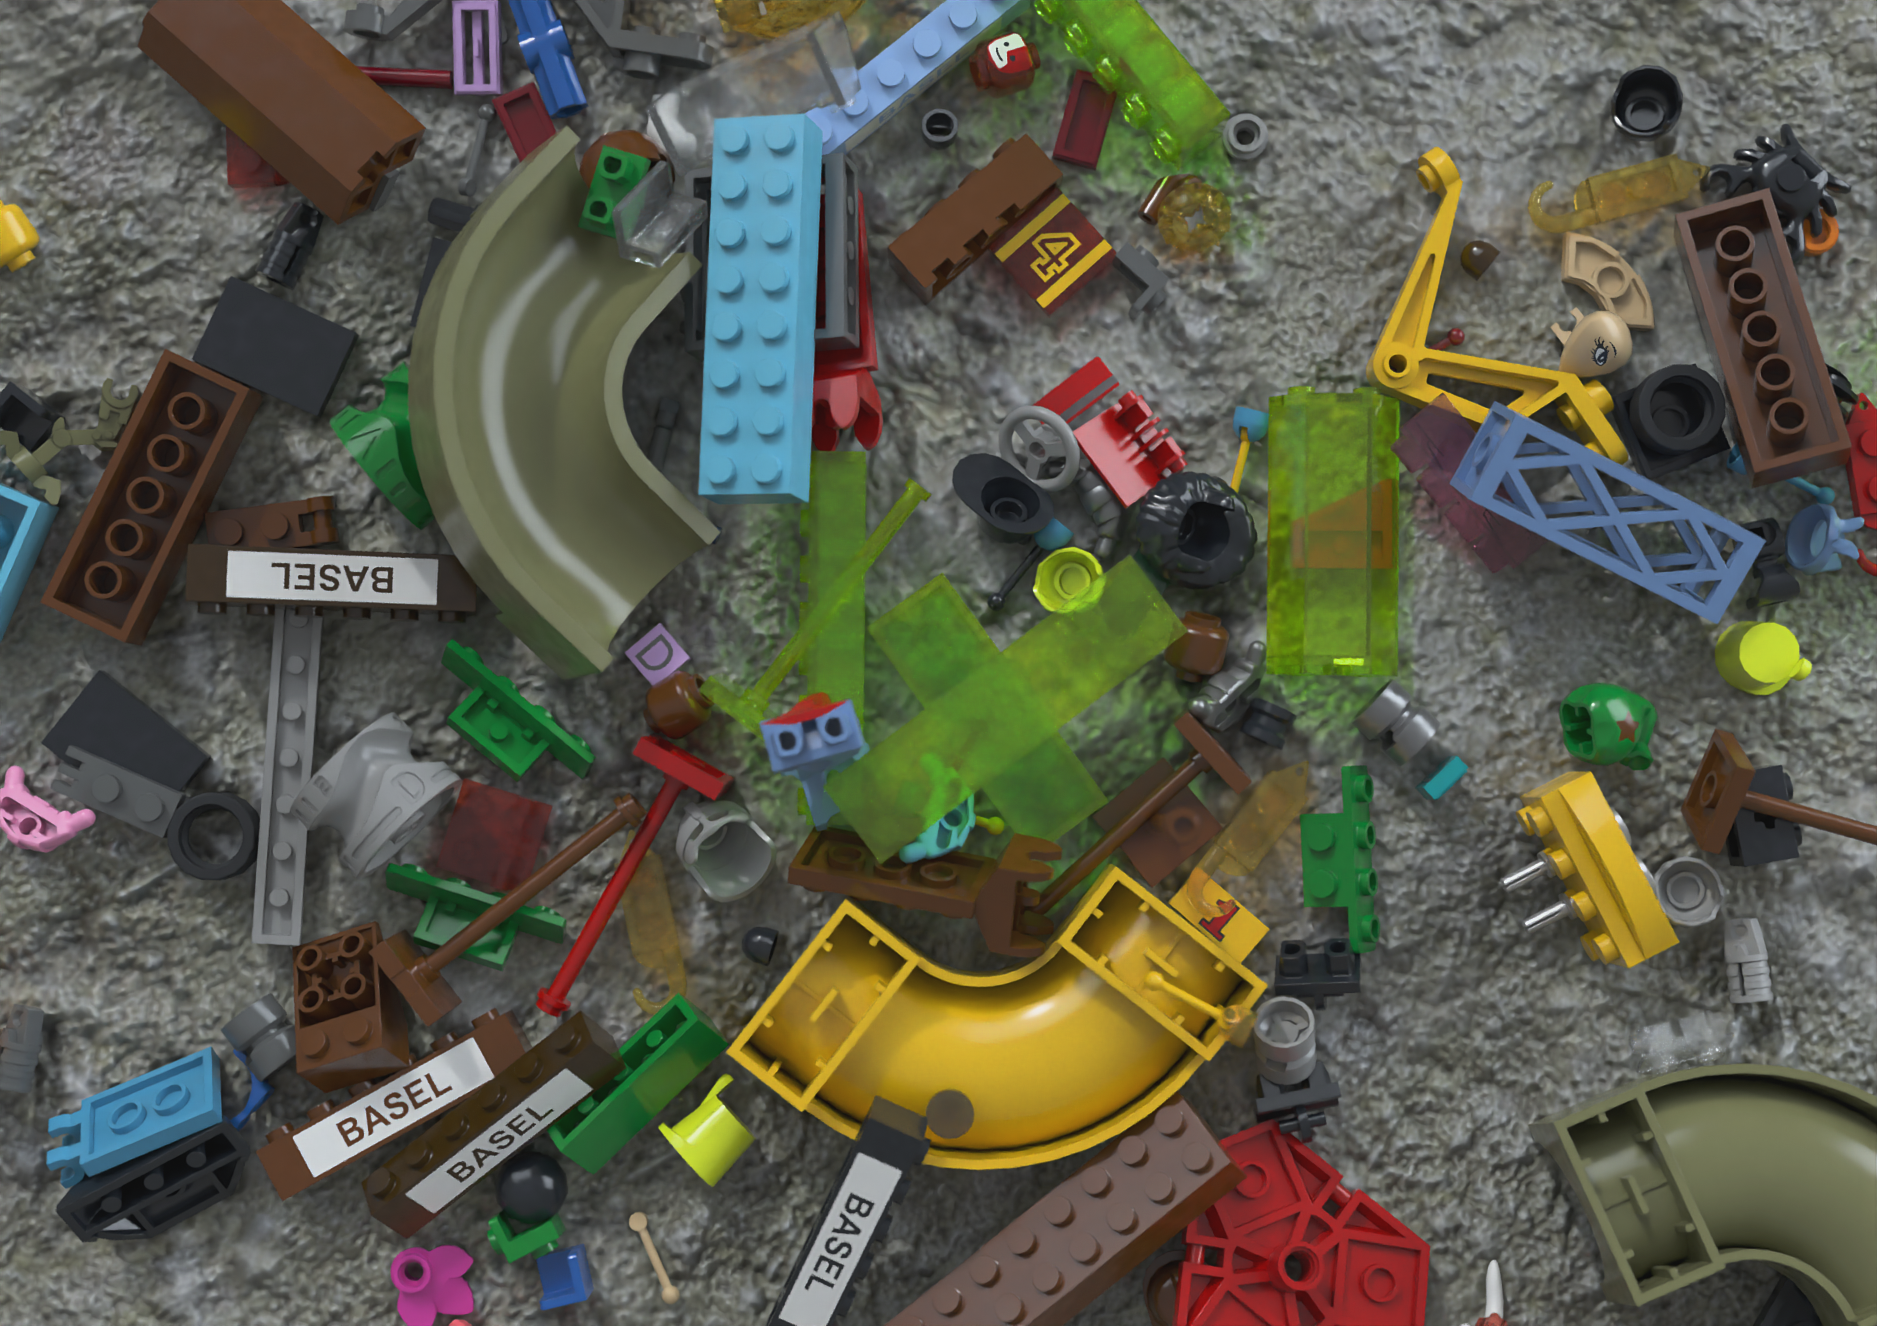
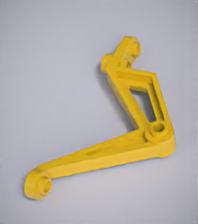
[1366,147,1628,470]

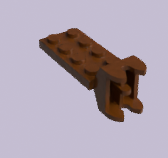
[787,826,1062,957]

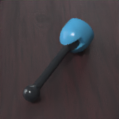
[987,517,1074,611]

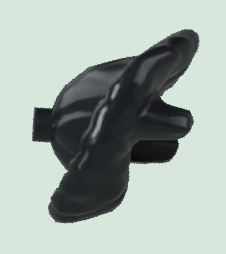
[1135,471,1258,589]

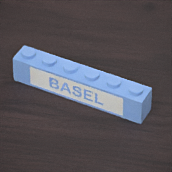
[805,0,1031,155]

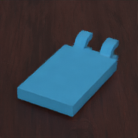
[46,1047,222,1189]

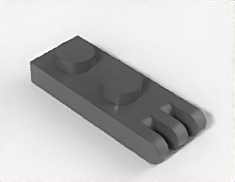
[50,745,187,838]

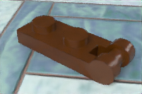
[205,496,340,548]

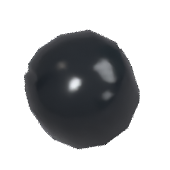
[1610,65,1683,142]
[494,1152,568,1224]

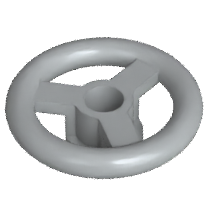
[999,405,1080,493]

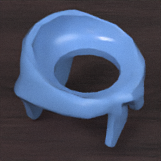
[1785,504,1864,576]

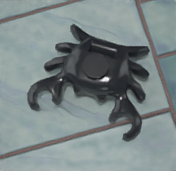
[1699,124,1851,266]

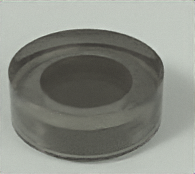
[926,1088,974,1139]

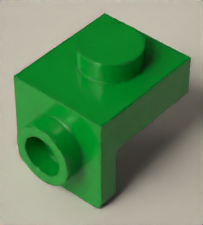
[487,1210,566,1264]

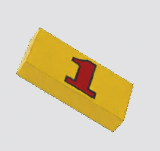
[1168,868,1270,963]

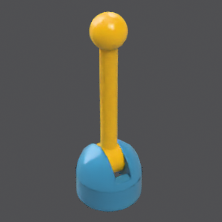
[1230,406,1272,494]

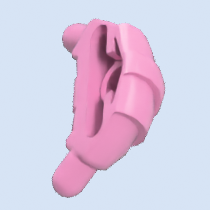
[0,766,96,853]

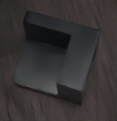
[0,381,65,452]

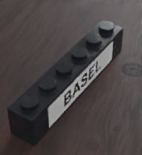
[765,1095,931,1326]

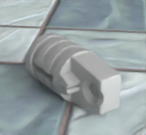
[1724,918,1774,1003]

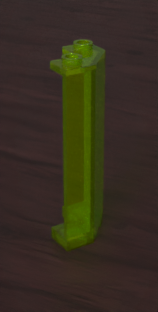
[1266,386,1400,678]

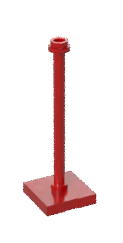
[536,733,735,1018]

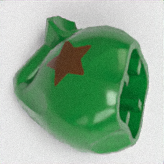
[1559,683,1658,771]

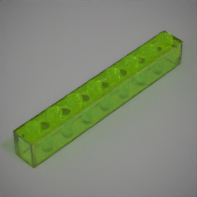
[797,451,867,825]

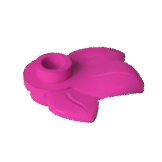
[390,1245,474,1326]

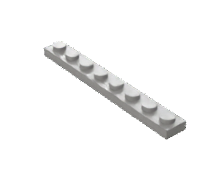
[251,609,324,946]

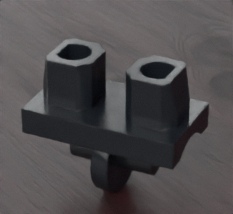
[1274,938,1362,1011]
[1253,1061,1342,1144]

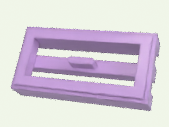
[452,0,503,96]

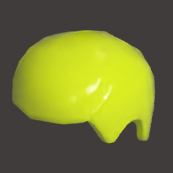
[1033,547,1105,618]

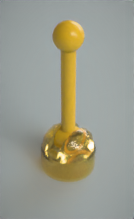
[1144,972,1259,1049]

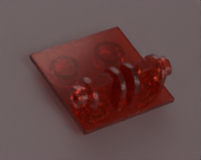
[436,778,553,891]

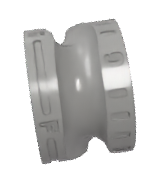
[290,712,462,880]

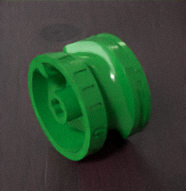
[329,361,435,530]

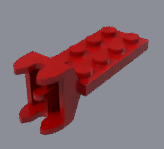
[811,189,883,457]

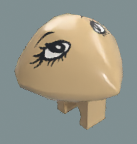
[1550,307,1633,378]

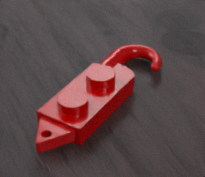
[1845,393,1877,576]

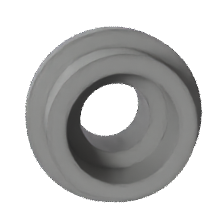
[1222,113,1268,161]

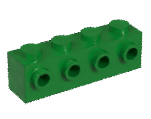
[547,992,729,1175]

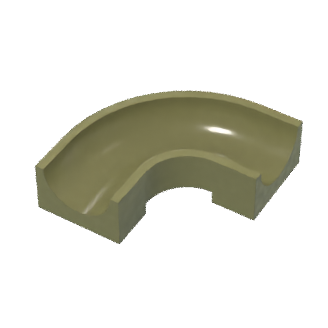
[408,125,720,680]
[1528,1063,1877,1326]

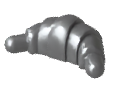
[1045,459,1136,561]
[1187,640,1267,733]

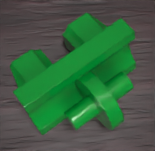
[578,145,651,242]

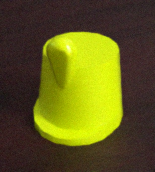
[1715,621,1812,695]
[658,1073,756,1187]

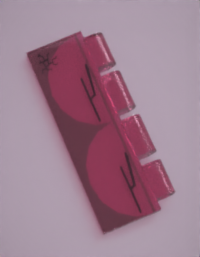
[1390,393,1548,574]

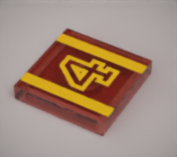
[988,187,1117,318]

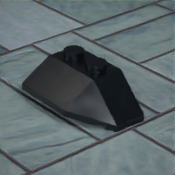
[56,1115,251,1243]

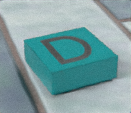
[1415,756,1468,800]

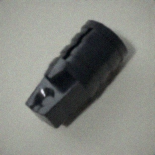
[255,202,324,290]

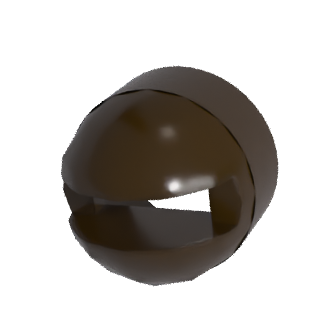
[1460,240,1500,281]

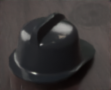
[952,453,1054,545]

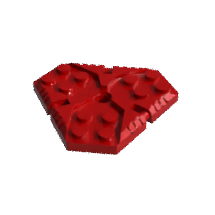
[1172,1119,1430,1326]

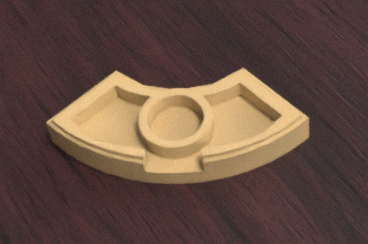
[1561,232,1654,331]

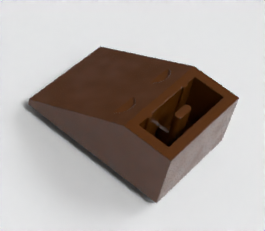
[292,921,410,1093]

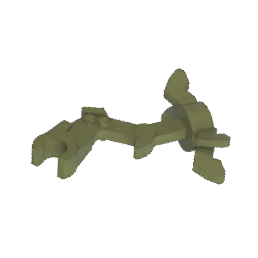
[0,378,138,505]

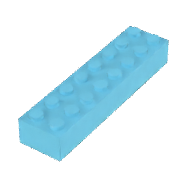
[698,114,823,504]

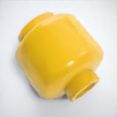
[0,200,40,273]

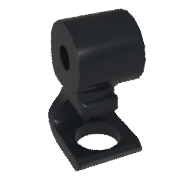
[1732,517,1800,610]

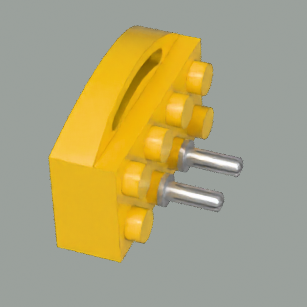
[1500,771,1680,968]

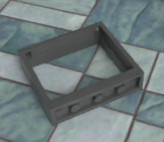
[679,153,859,362]

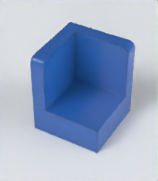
[536,1244,594,1311]

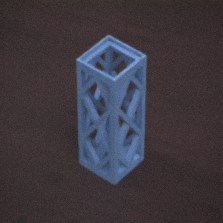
[1449,401,1766,625]

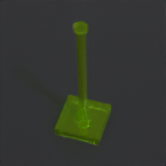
[699,477,932,742]

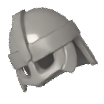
[676,801,777,902]

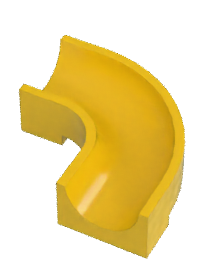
[726,863,1268,1170]

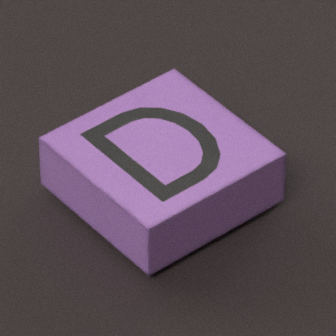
[625,623,691,686]

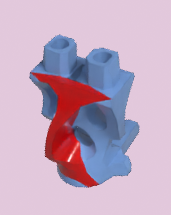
[759,692,871,831]

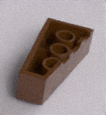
[887,133,1063,306]

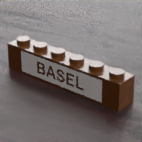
[255,1008,533,1201]

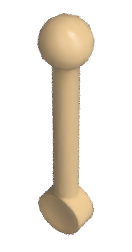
[629,1212,680,1304]

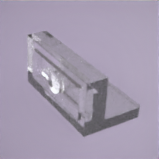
[612,161,708,268]

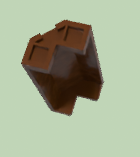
[137,0,426,225]

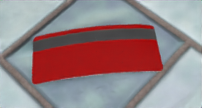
[1032,357,1119,424]

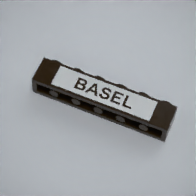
[185,544,477,624]
[361,1010,626,1239]

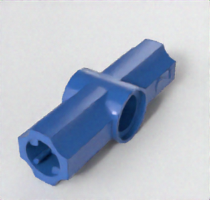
[508,0,589,120]

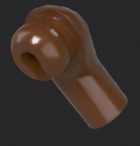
[1137,174,1203,225]

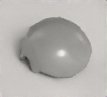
[1653,856,1724,928]

